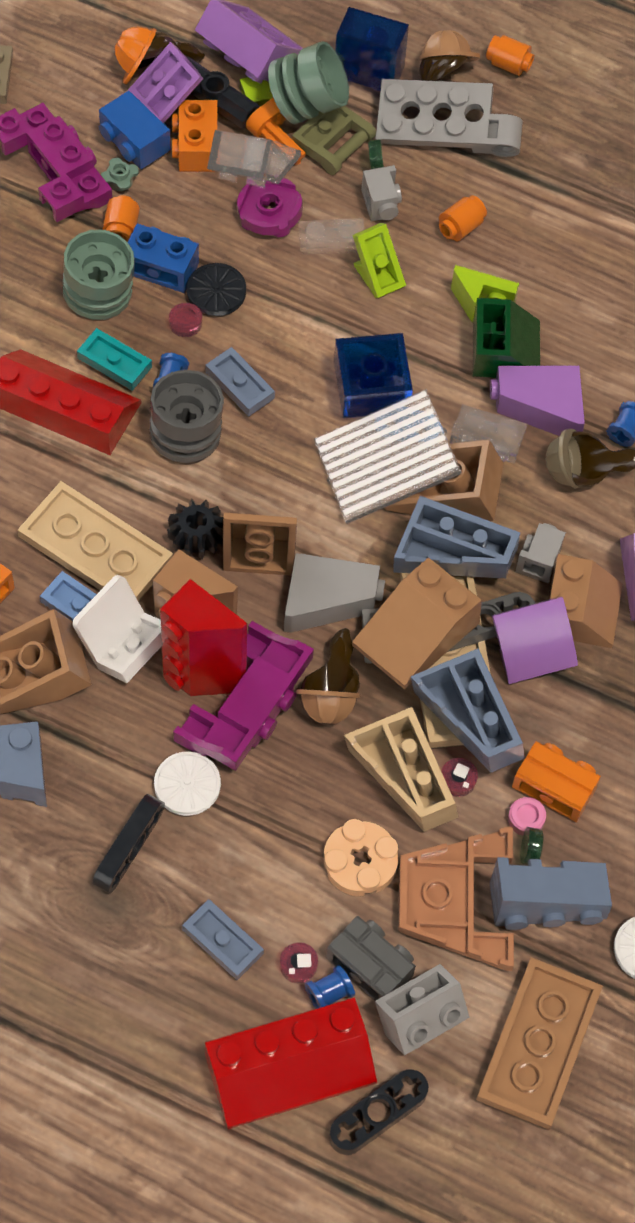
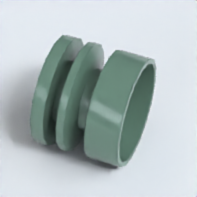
[268,41,349,125]
[63,230,134,320]

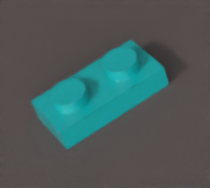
[77,328,152,391]

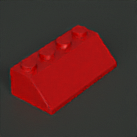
[0,349,141,455]
[160,579,247,696]
[205,997,377,1129]

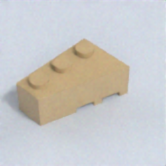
[344,707,458,832]

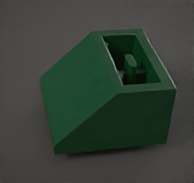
[472,298,540,378]

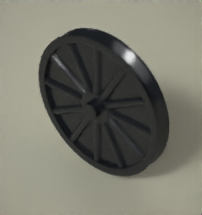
[187,263,246,316]

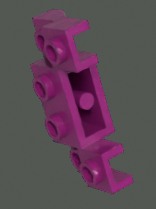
[0,103,113,222]
[173,621,314,771]

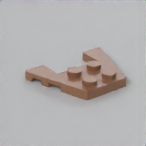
[398,827,514,971]

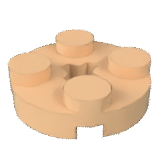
[323,819,398,896]

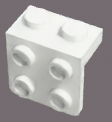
[72,575,162,683]

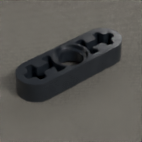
[92,794,165,893]
[329,1069,429,1155]

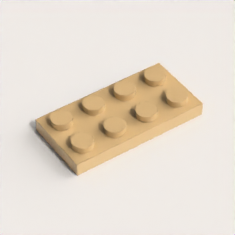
[17,481,173,601]

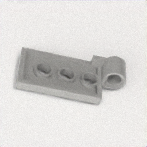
[376,79,523,157]

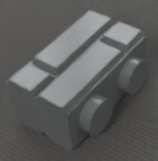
[326,916,416,1001]

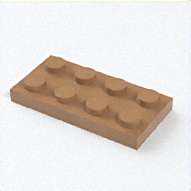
[476,957,603,1130]

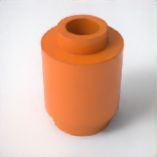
[486,35,535,76]
[103,195,140,242]
[439,195,487,241]

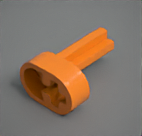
[245,98,306,166]

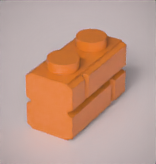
[512,741,601,823]

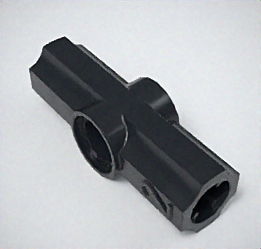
[187,57,260,130]

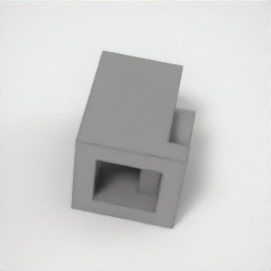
[361,165,402,221]
[515,523,566,583]

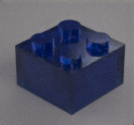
[335,7,409,91]
[334,333,413,418]

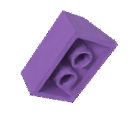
[195,0,303,83]

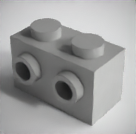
[375,964,470,1055]

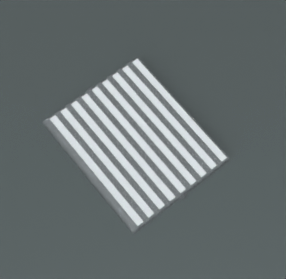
[314,389,462,524]

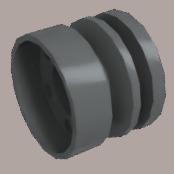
[149,370,224,463]

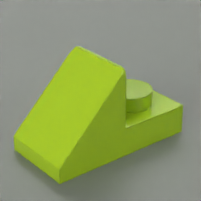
[352,223,406,298]
[451,265,519,323]

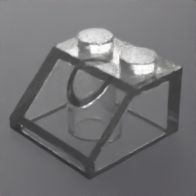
[207,130,301,188]

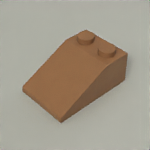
[383,440,504,521]
[223,513,297,576]
[352,557,482,690]
[0,609,92,714]

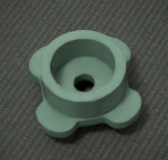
[101,158,139,191]

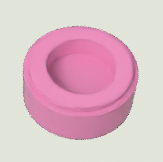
[508,797,546,836]

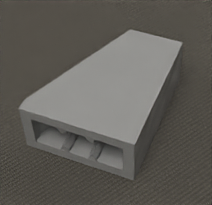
[284,553,385,633]

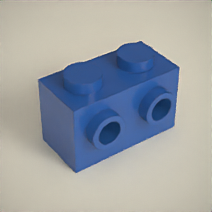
[98,91,171,170]
[128,223,199,293]

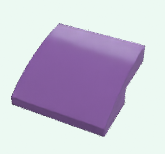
[128,42,203,123]
[491,596,578,684]

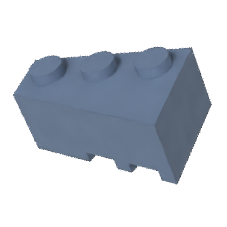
[393,496,520,579]
[410,648,525,773]
[0,722,47,807]
[490,857,612,930]

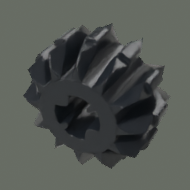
[167,498,224,559]

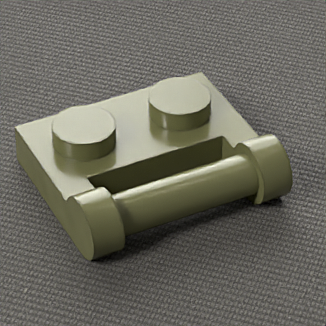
[292,106,376,175]

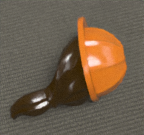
[115,26,205,85]

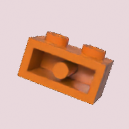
[172,100,218,172]

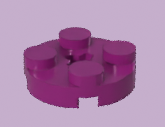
[237,176,303,237]

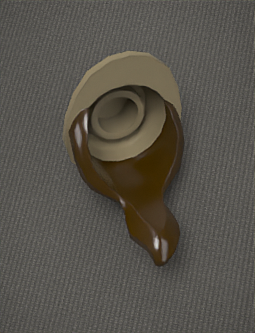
[545,429,635,489]

